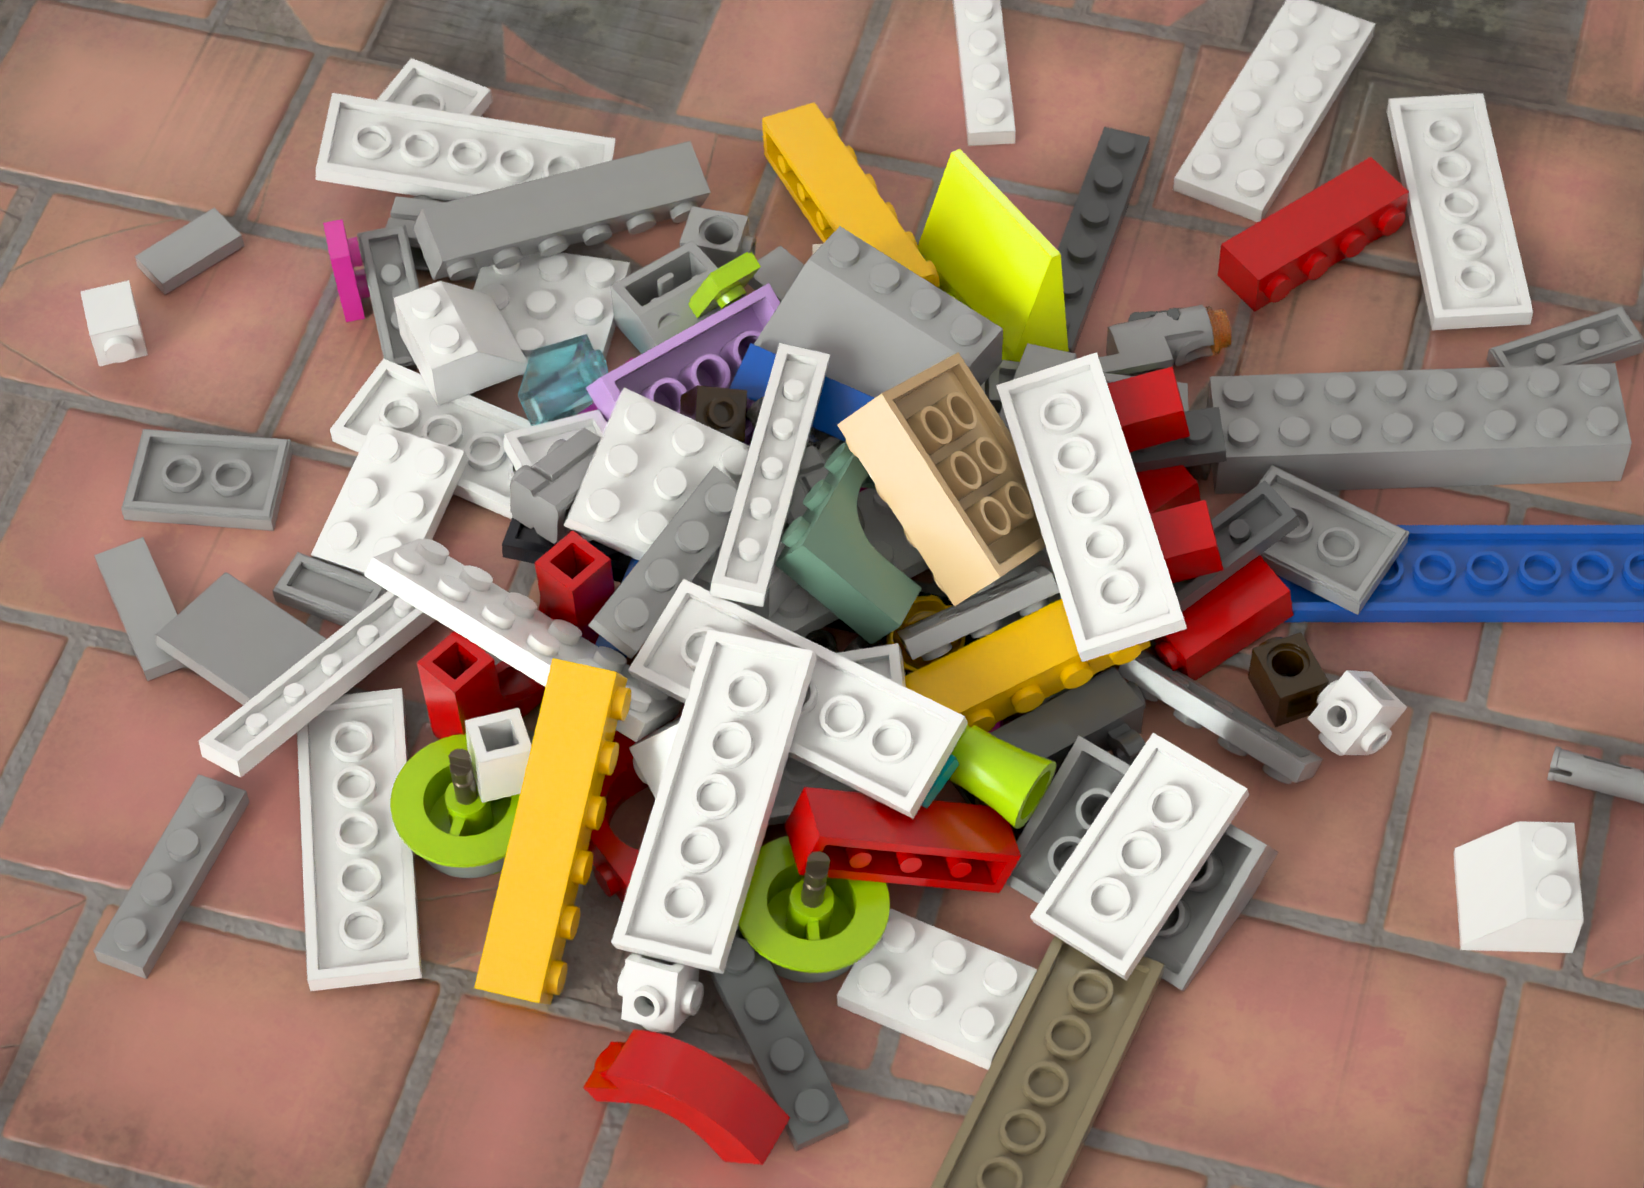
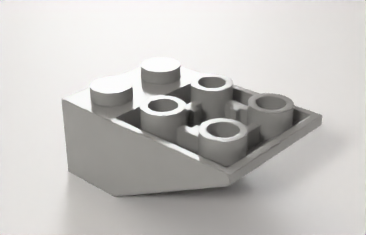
[610,241,721,354]

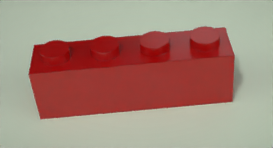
[1217,157,1409,312]
[785,787,1021,893]

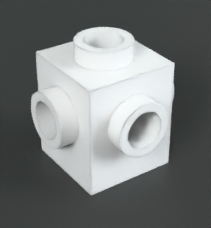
[1307,670,1407,756]
[618,953,704,1033]

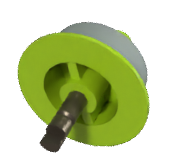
[390,734,520,878]
[738,836,890,983]

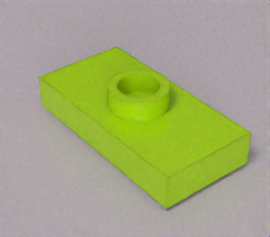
[688,252,761,319]

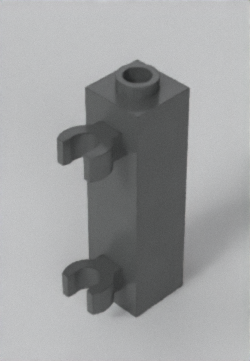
[951,667,1146,834]

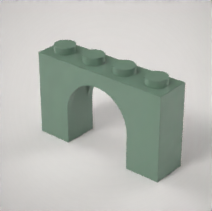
[775,443,921,645]

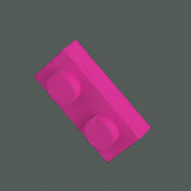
[323,219,370,322]

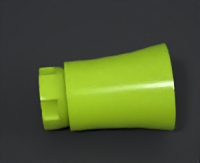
[949,725,1056,829]

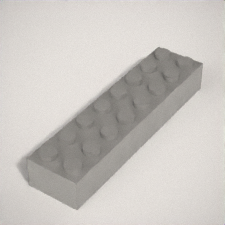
[1206,363,1632,494]

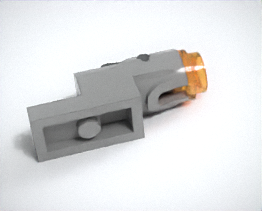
[1098,305,1232,376]

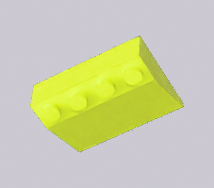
[918,149,1069,362]

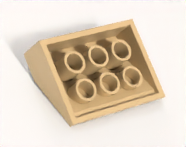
[837,352,1046,606]

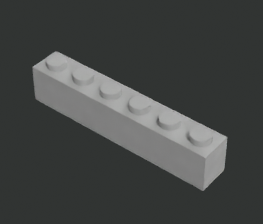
[413,141,711,281]

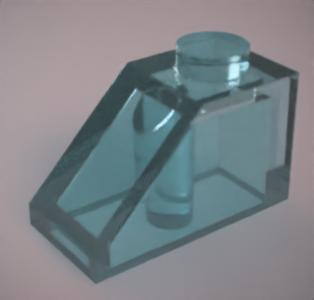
[518,334,608,426]

